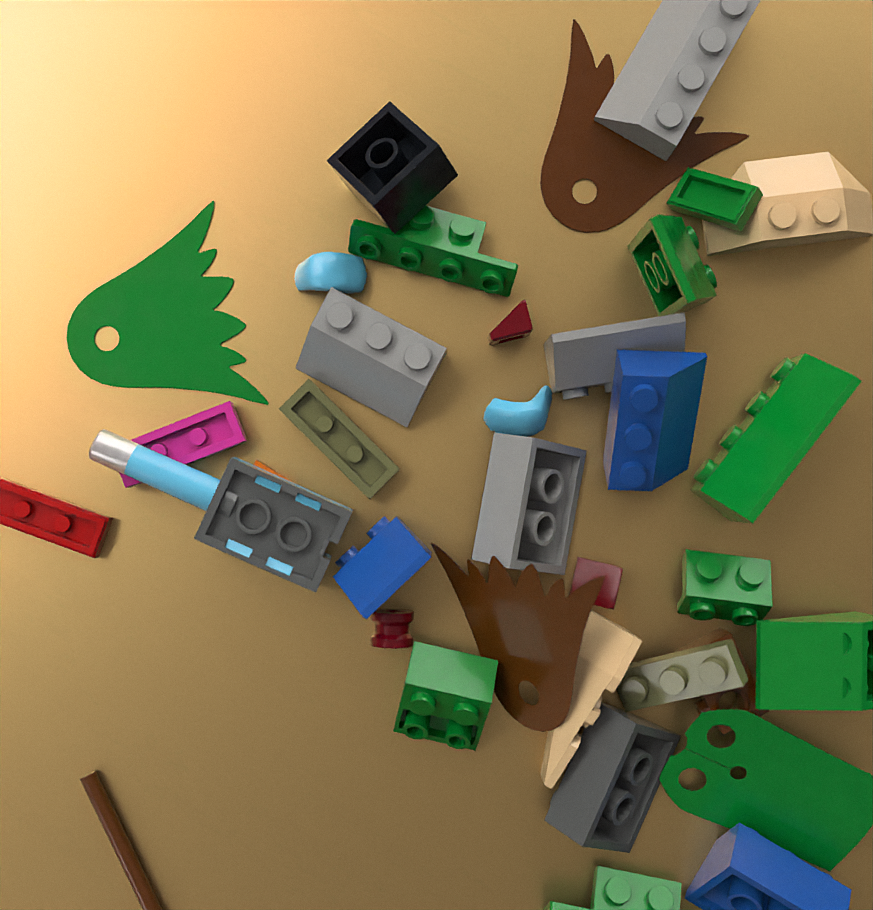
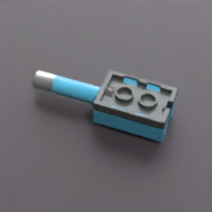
[89,429,353,593]

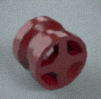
[370,609,414,649]

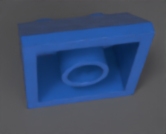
[333,516,432,619]

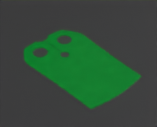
[659,709,873,871]

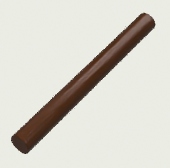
[80,771,162,910]

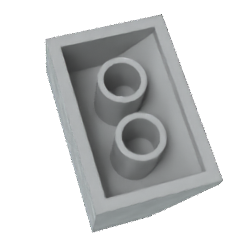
[296,287,447,427]
[544,312,686,400]
[471,432,587,575]

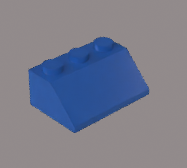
[603,350,707,491]
[684,822,851,910]

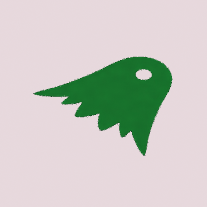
[66,201,269,405]

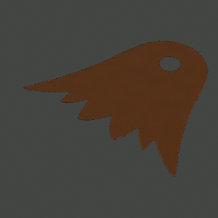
[540,19,749,232]
[431,542,605,732]

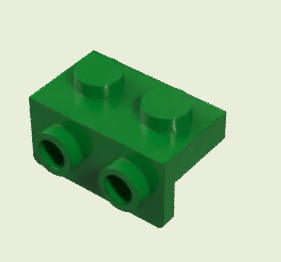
[677,549,773,626]

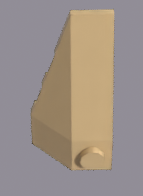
[540,610,642,789]

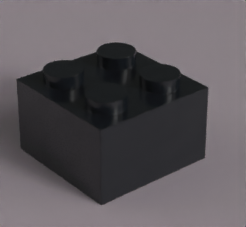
[326,101,458,234]

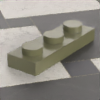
[279,379,400,499]
[616,639,748,712]

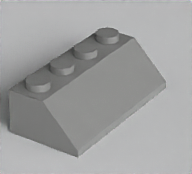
[594,0,760,161]

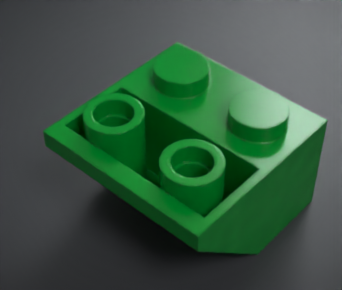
[393,641,498,751]

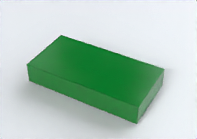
[667,167,763,232]

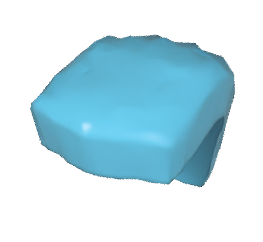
[294,252,367,294]
[483,385,552,437]

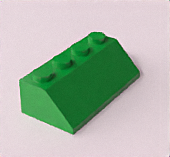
[691,353,862,524]

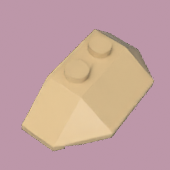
[702,152,873,256]

